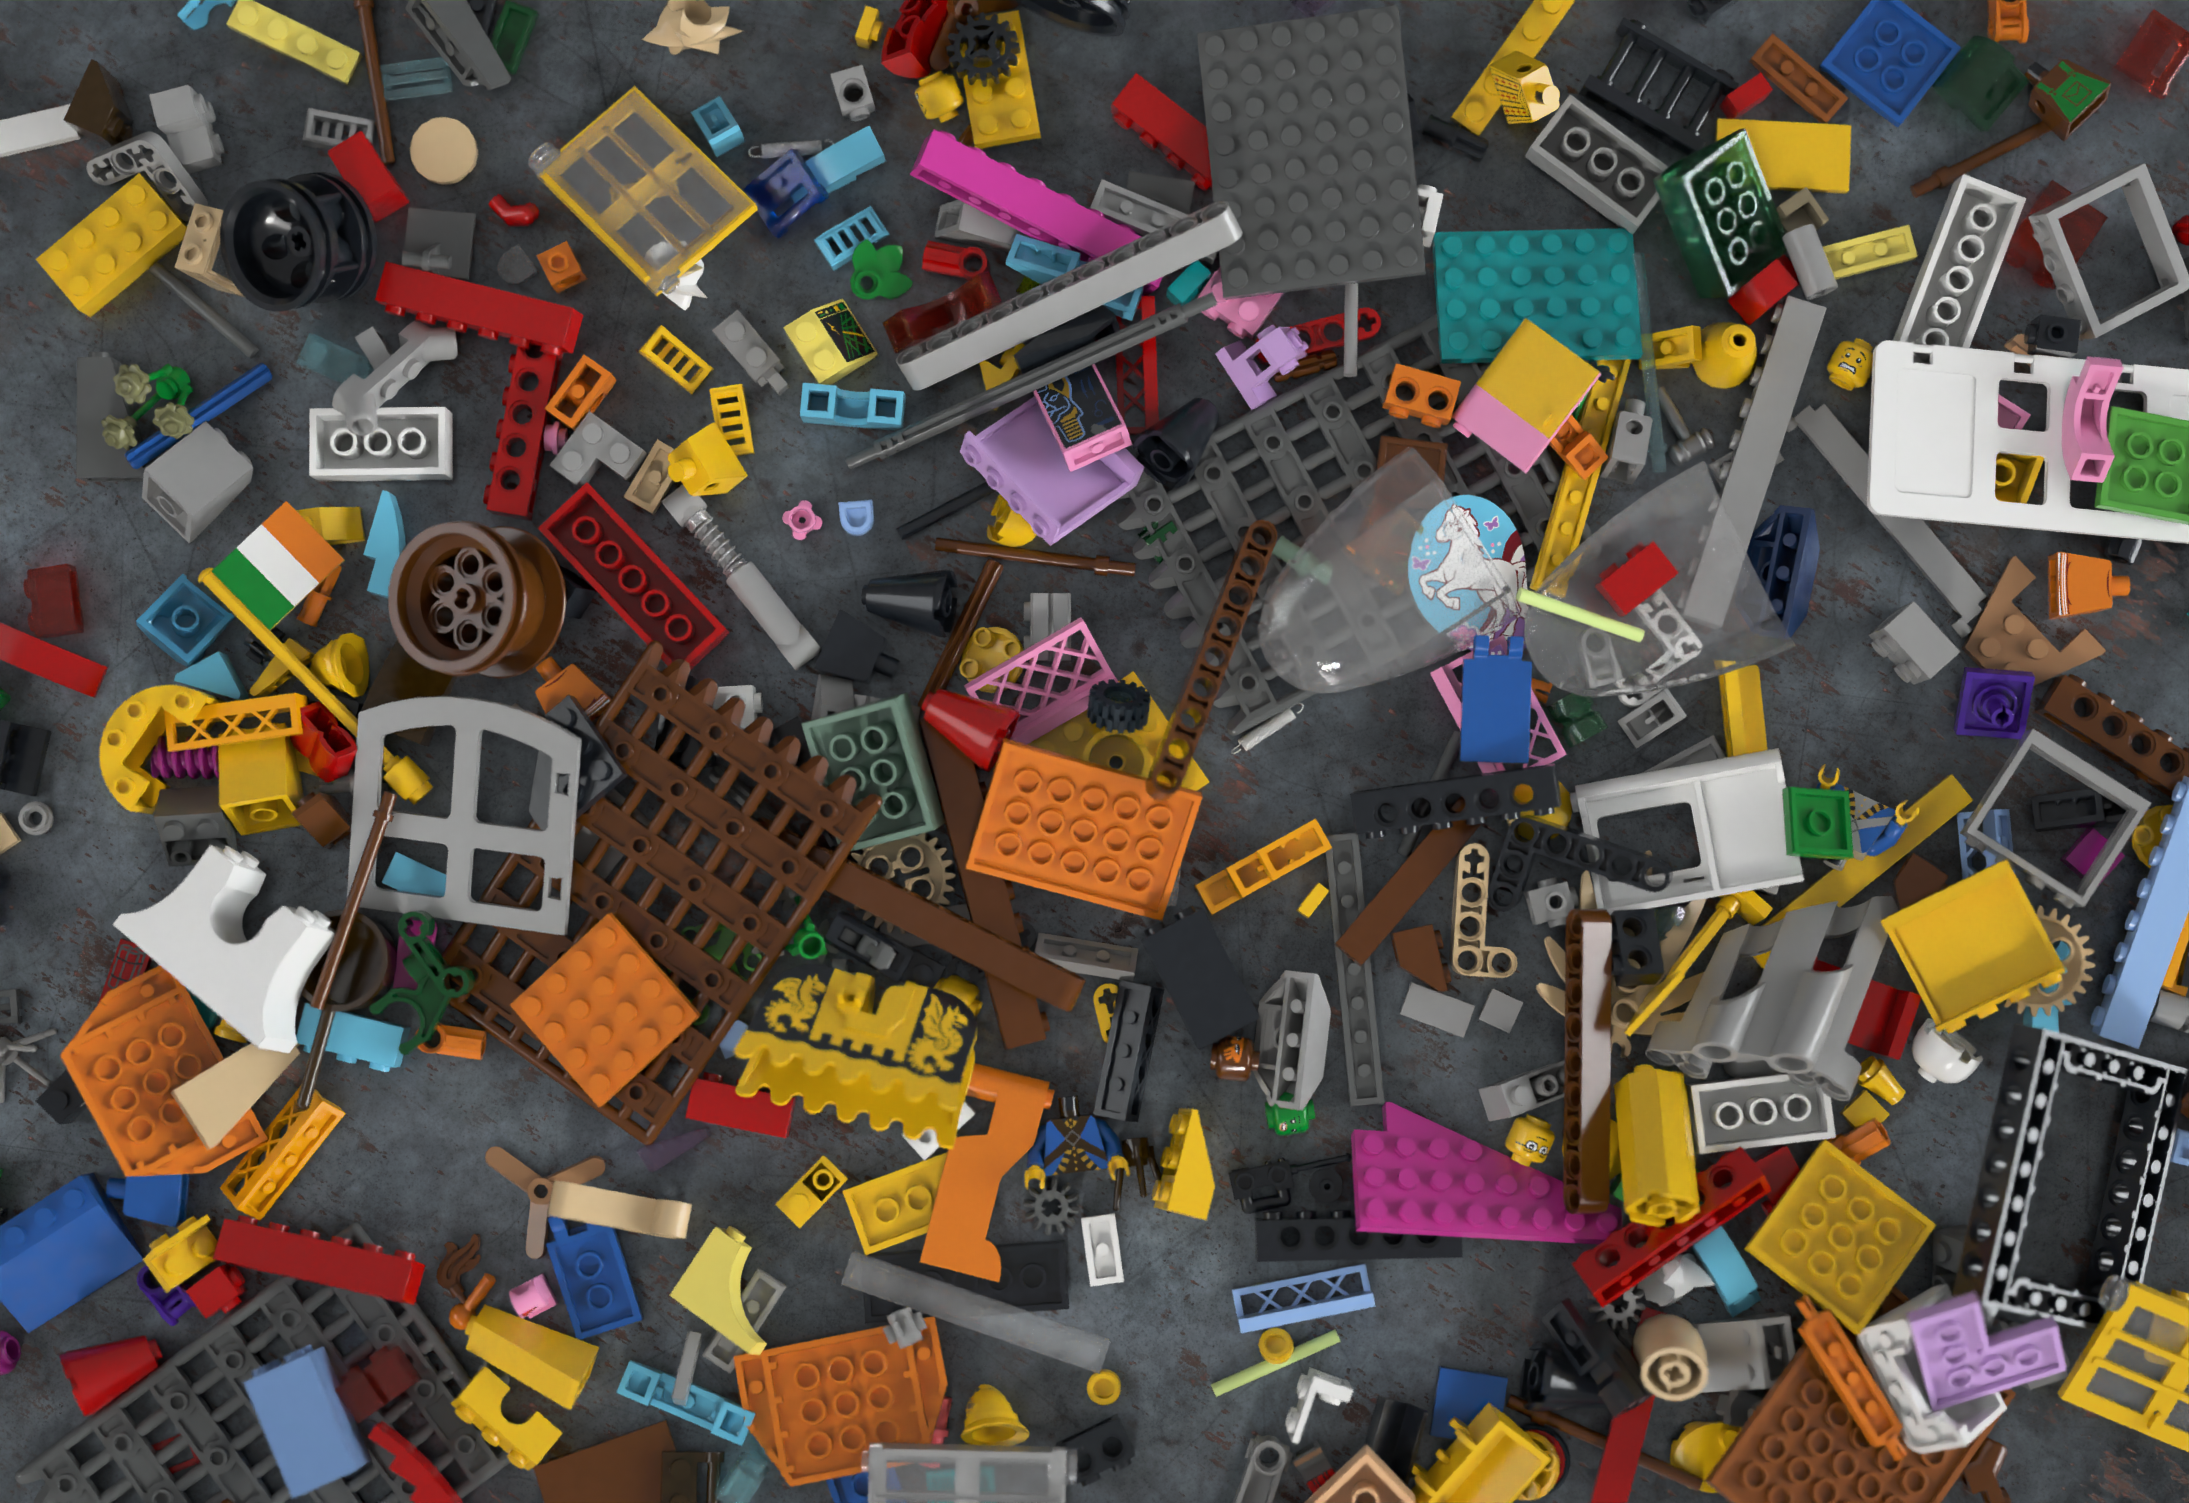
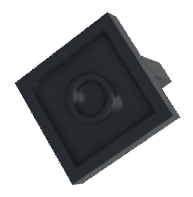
[0,720,52,797]

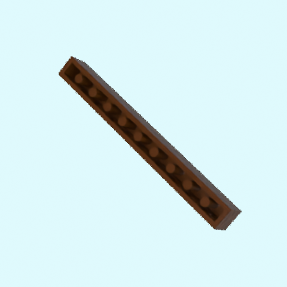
[919,719,1050,1050]

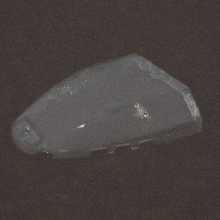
[1257,447,1520,693]
[1524,461,1795,697]

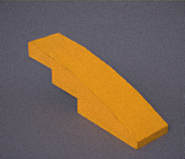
[1194,818,1332,916]

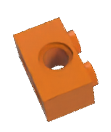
[545,354,617,431]

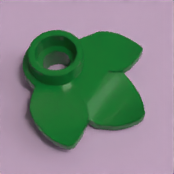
[850,239,913,300]

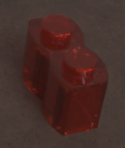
[23,564,84,639]

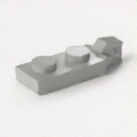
[712,309,790,396]

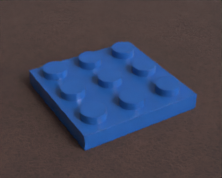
[1819,0,1961,128]

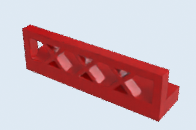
[1115,296,1159,435]

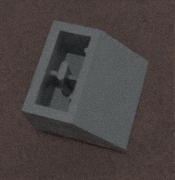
[153,786,237,866]

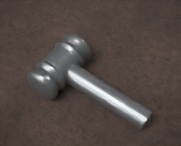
[1652,386,1715,466]

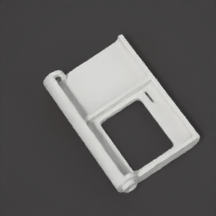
[1570,748,1804,915]

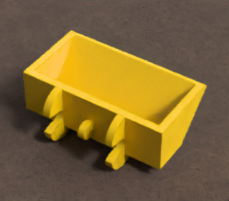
[1411,1402,1552,1503]

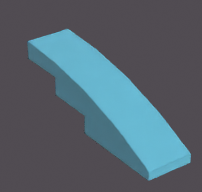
[1006,234,1143,321]

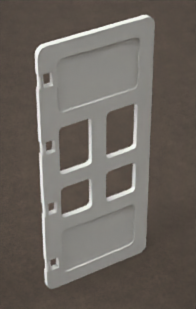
[1867,340,2189,544]

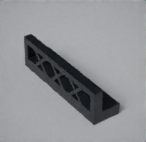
[1093,980,1165,1122]

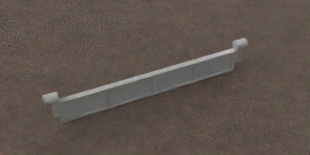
[1786,404,1987,638]

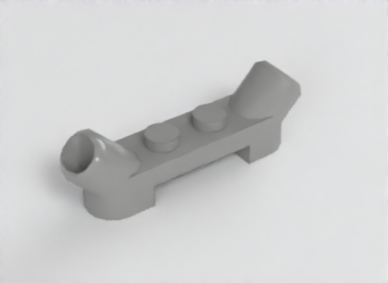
[332,320,458,436]

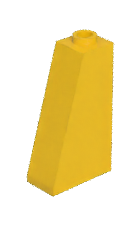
[465,1304,600,1410]

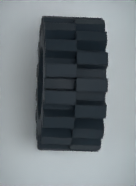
[1087,679,1151,734]

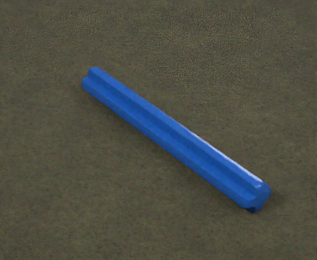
[125,363,272,469]

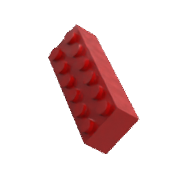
[538,482,730,670]

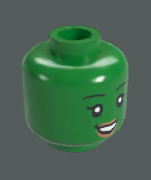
[1265,1092,1315,1136]

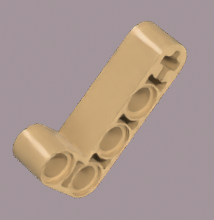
[1449,843,1518,978]
[547,1181,692,1239]

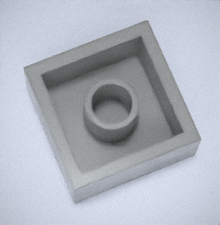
[355,326,393,370]

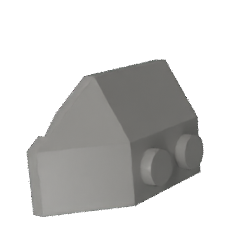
[1253,970,1331,1110]

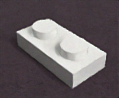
[1081,1213,1124,1286]

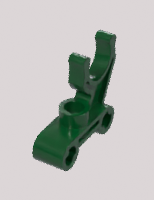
[370,911,475,1055]

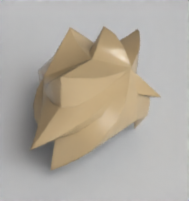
[642,0,744,55]

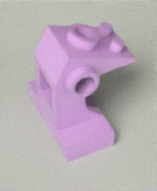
[1215,325,1309,410]

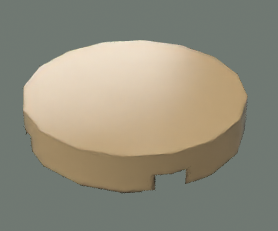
[410,117,478,185]

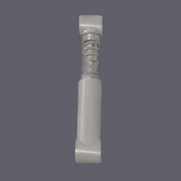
[661,484,822,671]

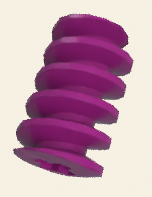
[151,736,219,780]

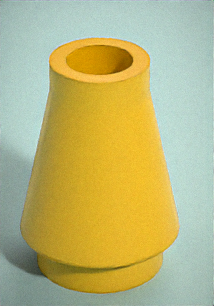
[1858,1056,1905,1105]

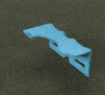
[177,0,237,30]

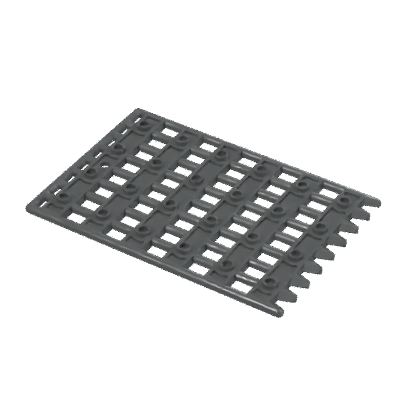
[1117,314,1597,736]
[15,1223,510,1503]

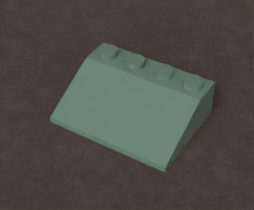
[802,692,946,852]

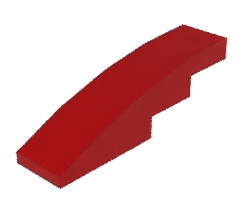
[368,1421,463,1503]

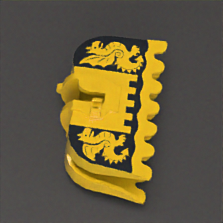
[734,964,977,1149]

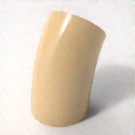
[1633,1314,1708,1401]

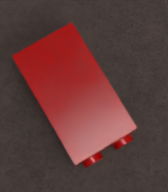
[1812,957,1921,1060]

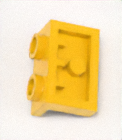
[143,1214,218,1293]

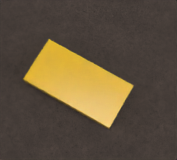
[1713,118,1851,194]

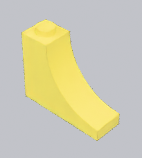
[669,1226,767,1355]

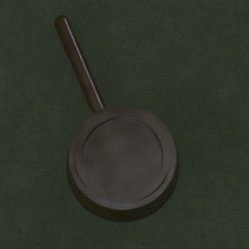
[297,909,397,1111]

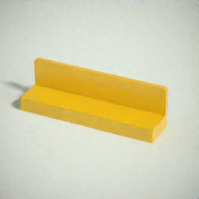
[1718,665,1768,757]

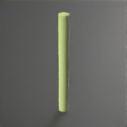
[1516,588,1645,642]
[1211,1329,1341,1397]

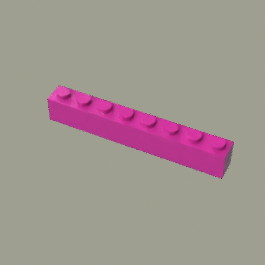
[909,129,1163,296]

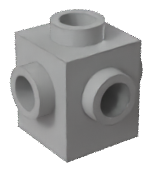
[1524,877,1579,928]

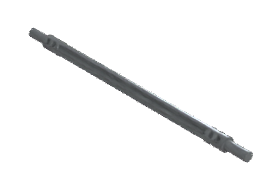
[845,292,1218,470]

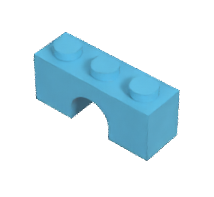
[800,383,906,431]

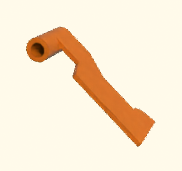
[920,1063,1055,1282]

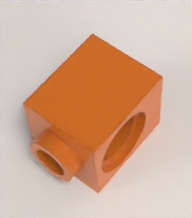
[536,241,587,293]

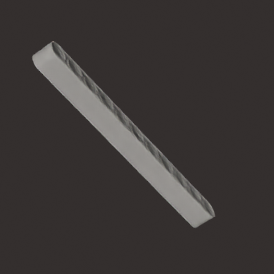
[896,201,1242,390]

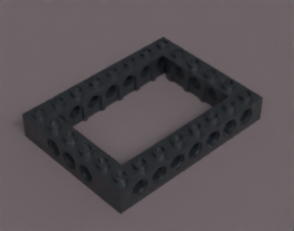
[1952,1023,2189,1334]

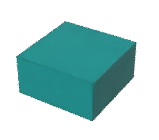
[1166,260,1211,306]

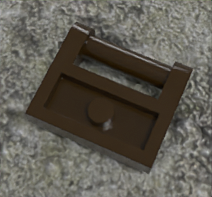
[660,1451,725,1503]

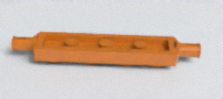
[1795,1295,1907,1461]

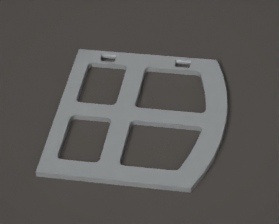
[347,696,582,935]

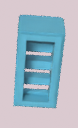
[814,206,889,271]

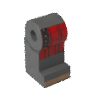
[1292,1440,1336,1494]

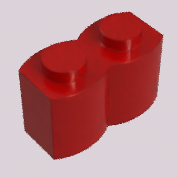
[289,702,357,783]

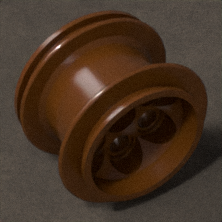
[388,520,566,678]

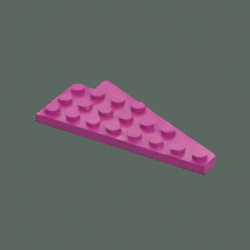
[1351,1102,1623,1245]

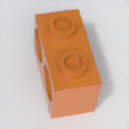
[1382,363,1461,428]

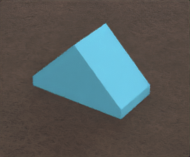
[691,96,745,157]
[174,651,249,700]

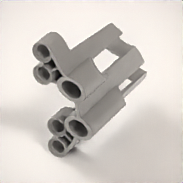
[1645,896,1898,1101]

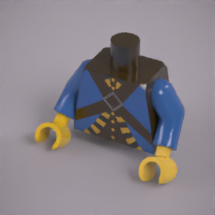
[1024,1095,1130,1189]

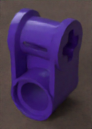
[137,1265,197,1326]

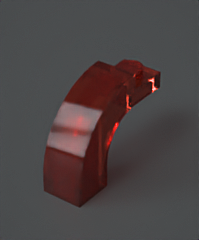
[883,271,1002,354]

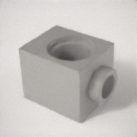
[830,65,876,122]

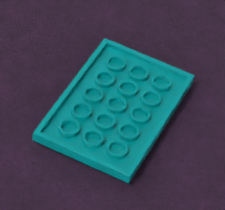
[1432,228,1643,364]

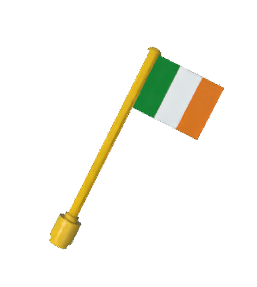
[198,501,434,805]

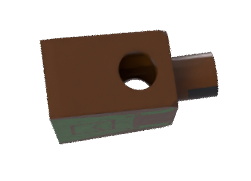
[2023,59,2111,142]

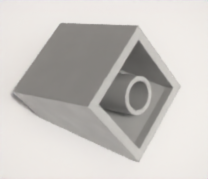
[142,421,253,544]

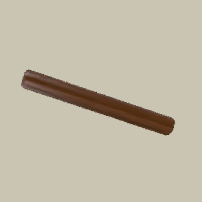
[918,559,1003,712]

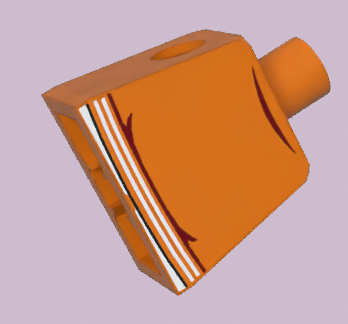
[2048,552,2130,619]
[535,656,612,721]

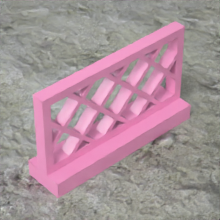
[964,617,1119,745]
[1430,635,1567,793]

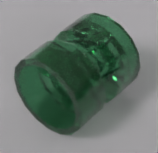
[1547,686,1608,748]

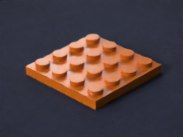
[510,913,701,1107]

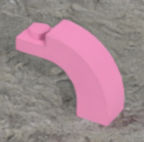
[2062,357,2124,483]

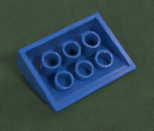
[0,1173,145,1333]

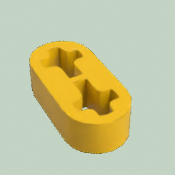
[1093,983,1119,1043]

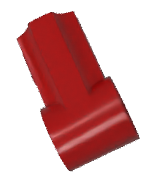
[922,240,991,283]

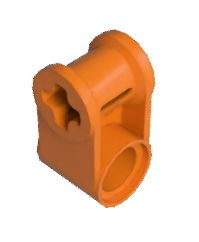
[1987,0,2029,45]

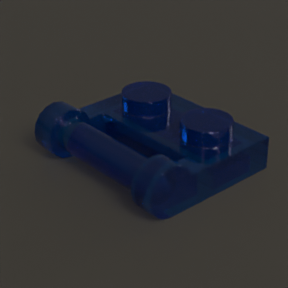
[743,149,829,238]

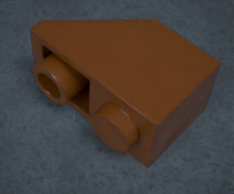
[292,792,352,848]
[1892,853,1949,911]
[1390,924,1451,992]

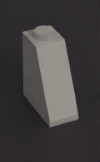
[934,200,1034,253]

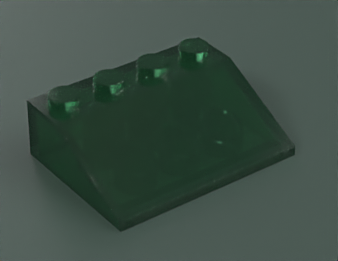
[1653,128,1787,299]

